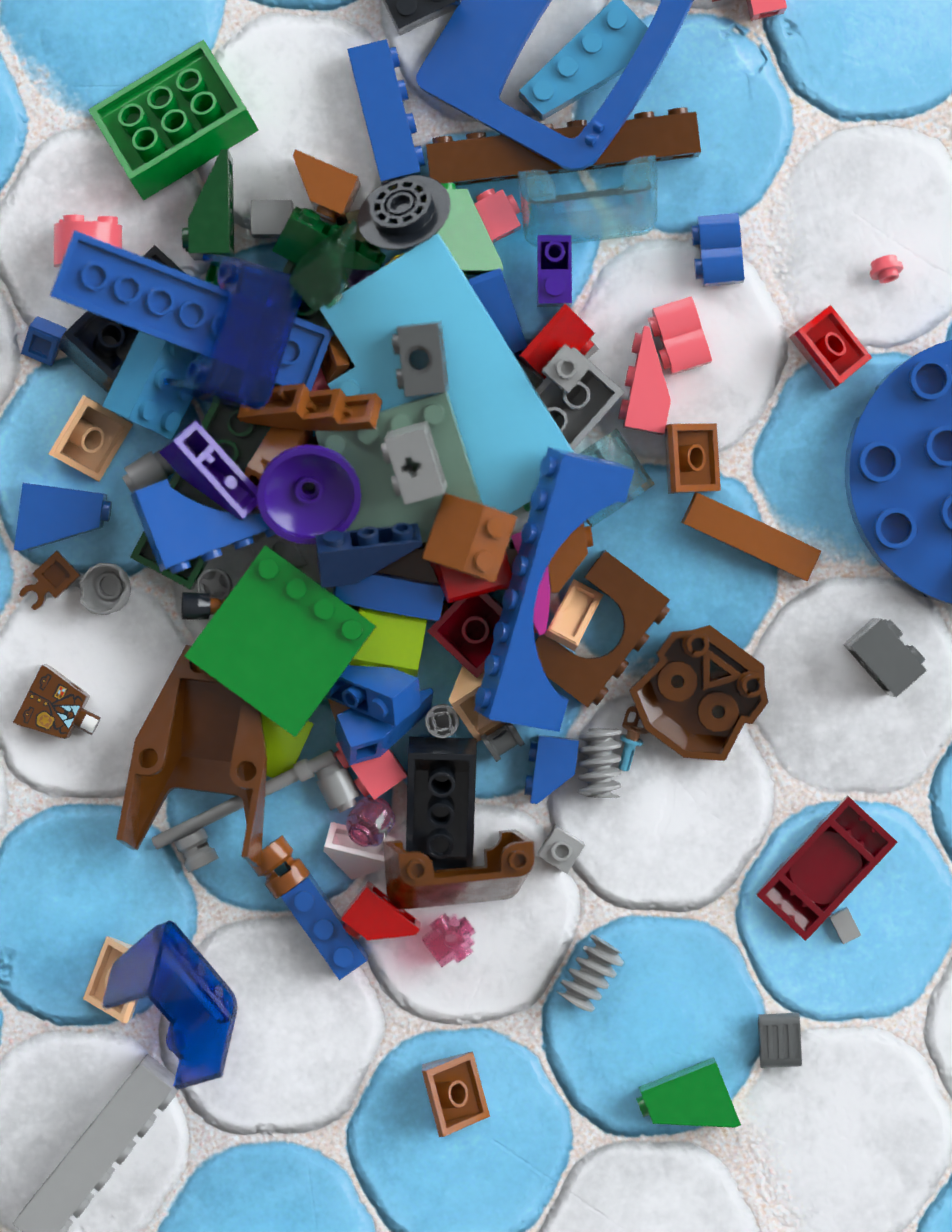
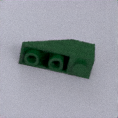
[272,206,386,270]

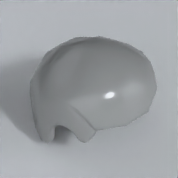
[79,563,131,615]

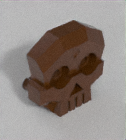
[629,625,768,761]

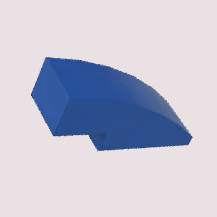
[333,572,444,621]

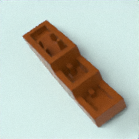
[237,383,383,431]
[681,492,822,582]

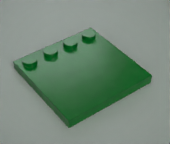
[184,545,377,737]

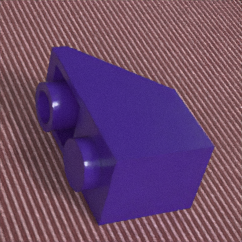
[537,235,572,307]

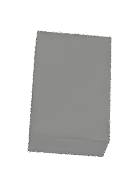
[829,907,861,944]

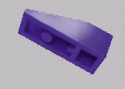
[159,420,258,520]

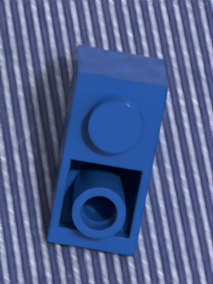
[524,734,579,804]

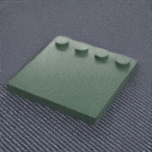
[315,392,483,543]

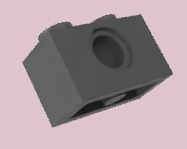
[392,321,449,397]

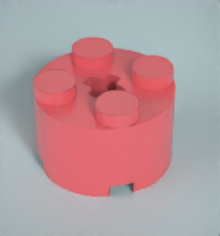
[54,215,122,268]

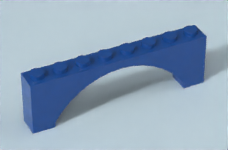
[474,447,634,732]
[130,479,277,574]

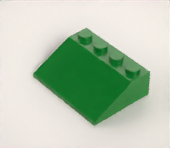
[88,39,259,201]

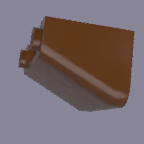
[383,829,535,909]

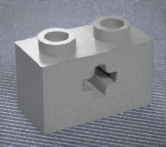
[381,421,447,505]

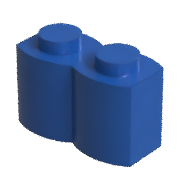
[691,213,745,287]

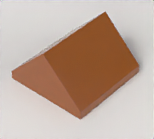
[665,423,721,494]
[422,1052,490,1137]

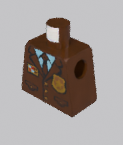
[13,664,101,739]

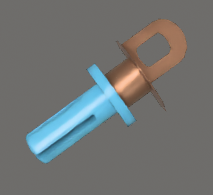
[618,706,648,771]

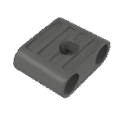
[758,1013,802,1068]

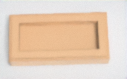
[545,579,603,651]

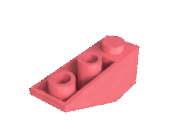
[618,326,671,435]

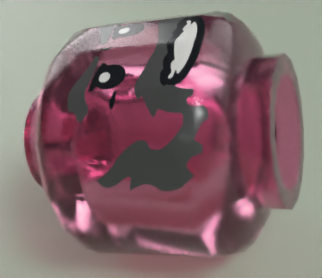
[345,797,396,847]

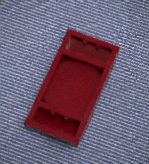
[756,796,898,941]

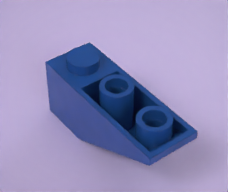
[326,665,421,726]
[335,688,434,766]

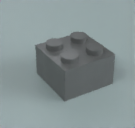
[843,618,927,697]

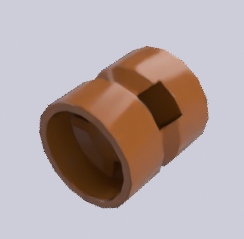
[247,835,310,899]

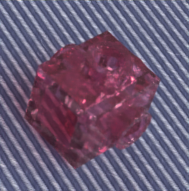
[422,913,476,967]

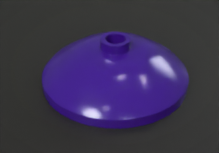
[257,445,361,544]

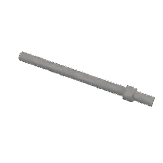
[152,749,337,850]

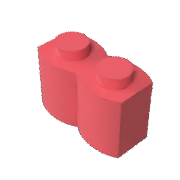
[648,296,712,375]

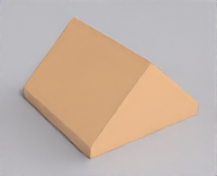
[48,395,133,482]
[83,936,156,1023]

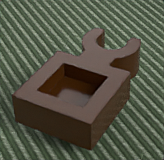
[19,551,81,610]

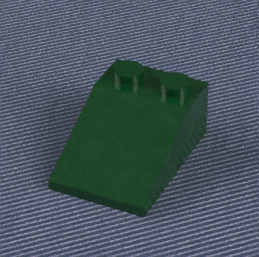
[182,149,235,260]

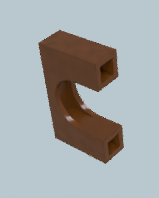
[535,550,670,708]

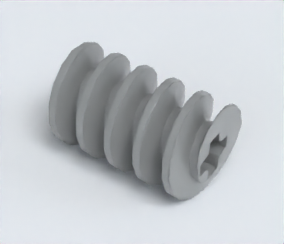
[578,728,622,798]
[556,934,624,1012]

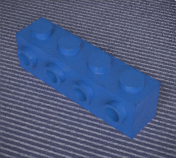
[347,39,426,185]

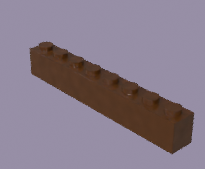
[426,107,701,186]

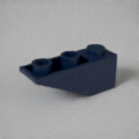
[315,522,422,588]

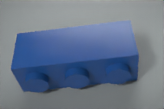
[281,874,368,980]

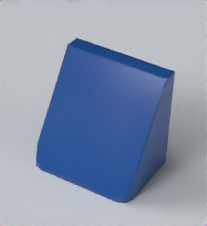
[21,317,67,367]

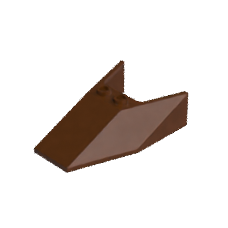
[116,645,267,867]

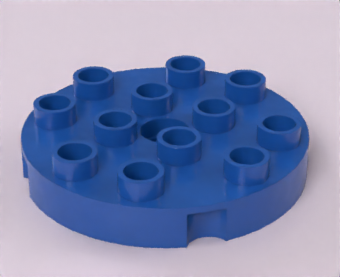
[844,340,952,605]

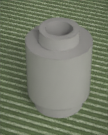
[122,450,174,493]
[315,761,360,813]

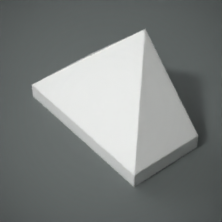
[323,822,396,880]

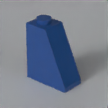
[468,268,527,361]
[14,483,112,551]

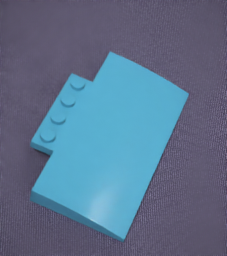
[319,233,574,514]

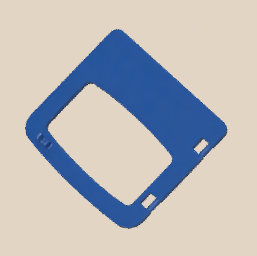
[416,0,694,171]

